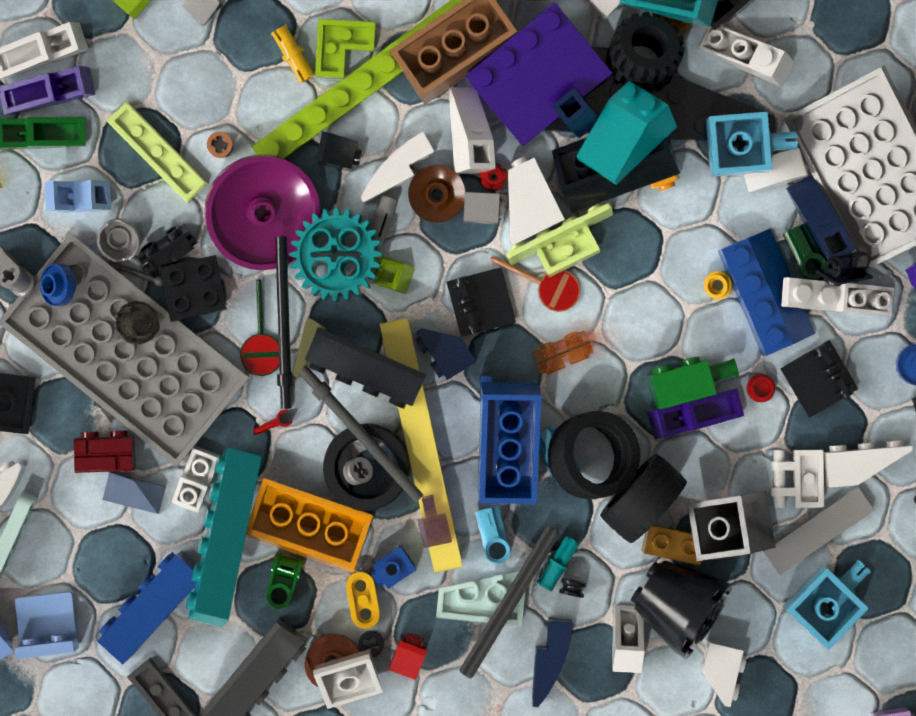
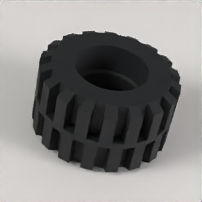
[607,12,685,92]

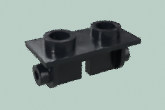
[137,223,198,275]
[815,252,873,286]

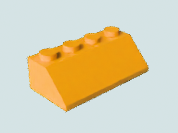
[246,478,373,573]

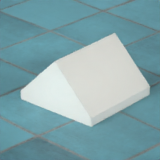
[313,649,383,709]

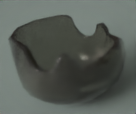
[115,301,160,345]

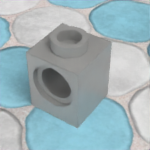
[463,192,505,224]

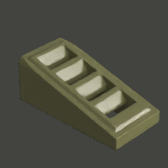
[293,317,328,378]

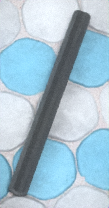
[459,526,560,679]

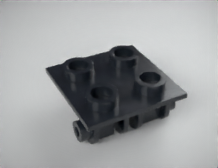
[160,255,227,322]
[446,267,516,337]
[780,340,858,418]

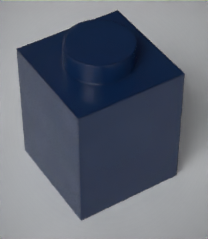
[552,88,599,138]

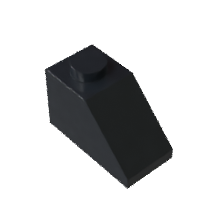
[316,131,362,172]

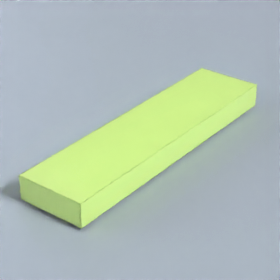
[107,101,208,203]

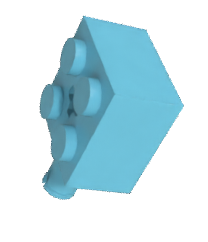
[706,112,798,177]
[782,560,871,650]

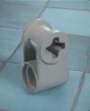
[0,247,36,298]

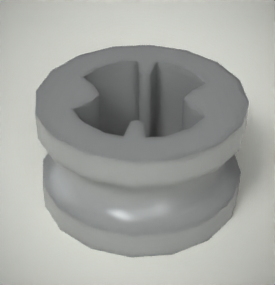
[343,457,373,485]

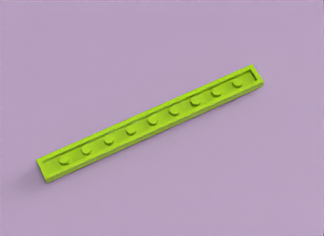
[251,0,499,159]

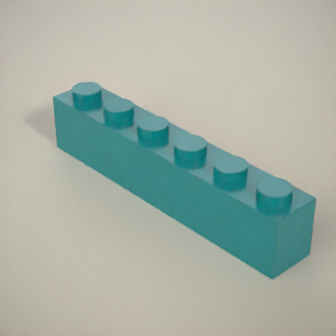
[186,448,262,627]

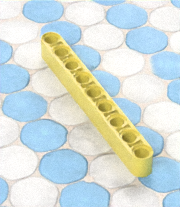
[380,317,463,573]

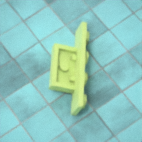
[506,203,613,278]

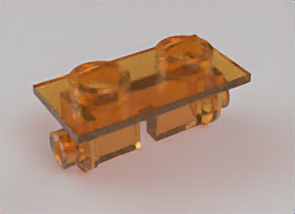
[531,330,594,375]

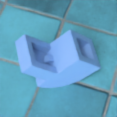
[45,180,111,213]

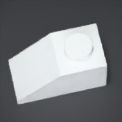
[612,605,645,673]

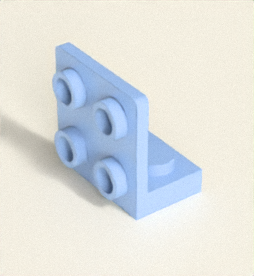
[15,592,79,659]

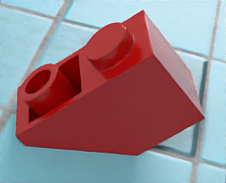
[388,632,428,680]

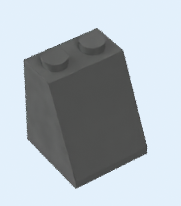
[687,491,776,561]

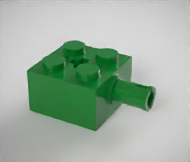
[647,356,739,409]

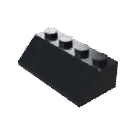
[552,135,681,212]
[305,327,426,409]

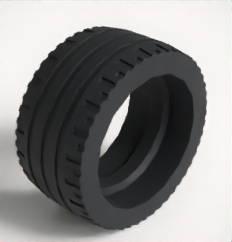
[547,411,641,499]
[323,423,410,511]
[600,453,687,543]

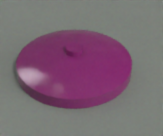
[204,154,320,270]

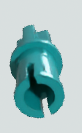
[537,536,579,592]

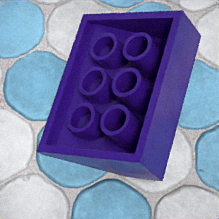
[465,2,613,147]

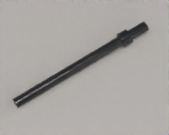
[275,236,294,409]

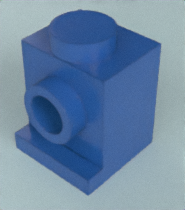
[371,545,417,589]

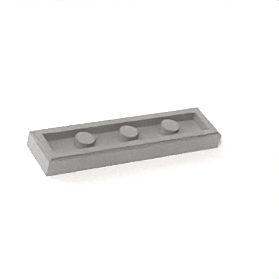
[763,486,874,575]

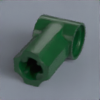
[782,223,826,280]

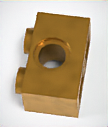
[641,525,701,565]

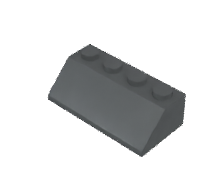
[201,617,306,716]

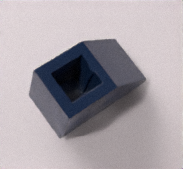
[415,328,476,380]

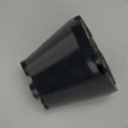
[631,560,732,659]

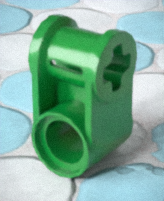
[266,552,304,609]

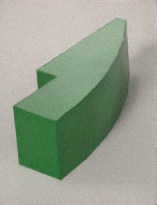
[0,117,86,150]

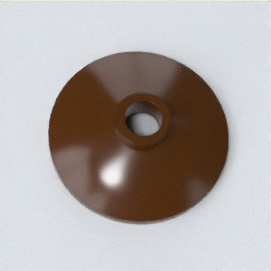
[408,165,466,223]

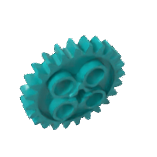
[289,207,384,302]

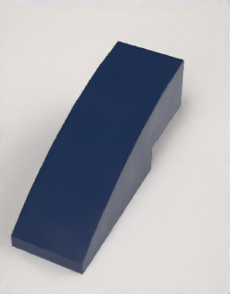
[532,618,573,707]

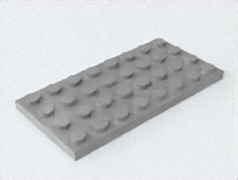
[0,233,250,467]

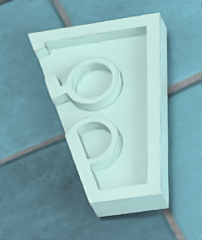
[436,571,525,627]

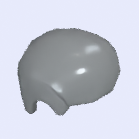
[97,218,141,262]

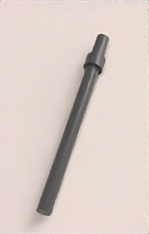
[298,365,423,503]

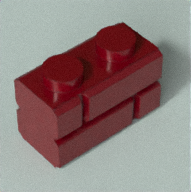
[73,431,136,473]

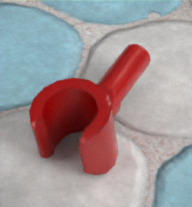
[253,410,293,435]

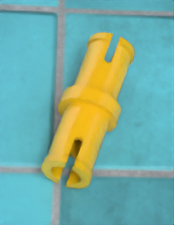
[271,24,315,84]

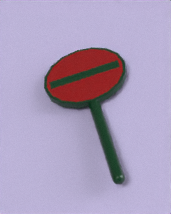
[240,279,279,376]

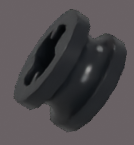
[559,578,587,598]
[358,630,384,657]

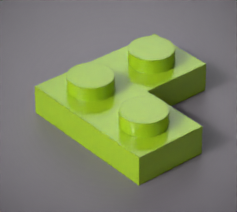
[315,19,376,79]

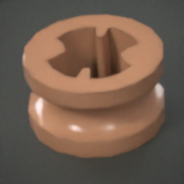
[207,132,234,158]

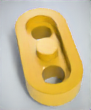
[346,571,380,629]

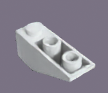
[699,26,795,88]
[449,87,496,174]
[823,440,913,488]

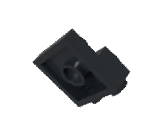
[0,373,36,434]

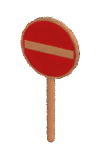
[491,256,580,312]

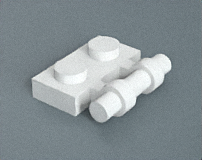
[771,450,824,508]

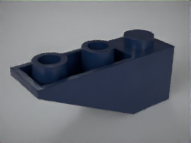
[786,175,856,262]

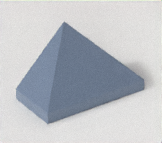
[102,472,165,514]

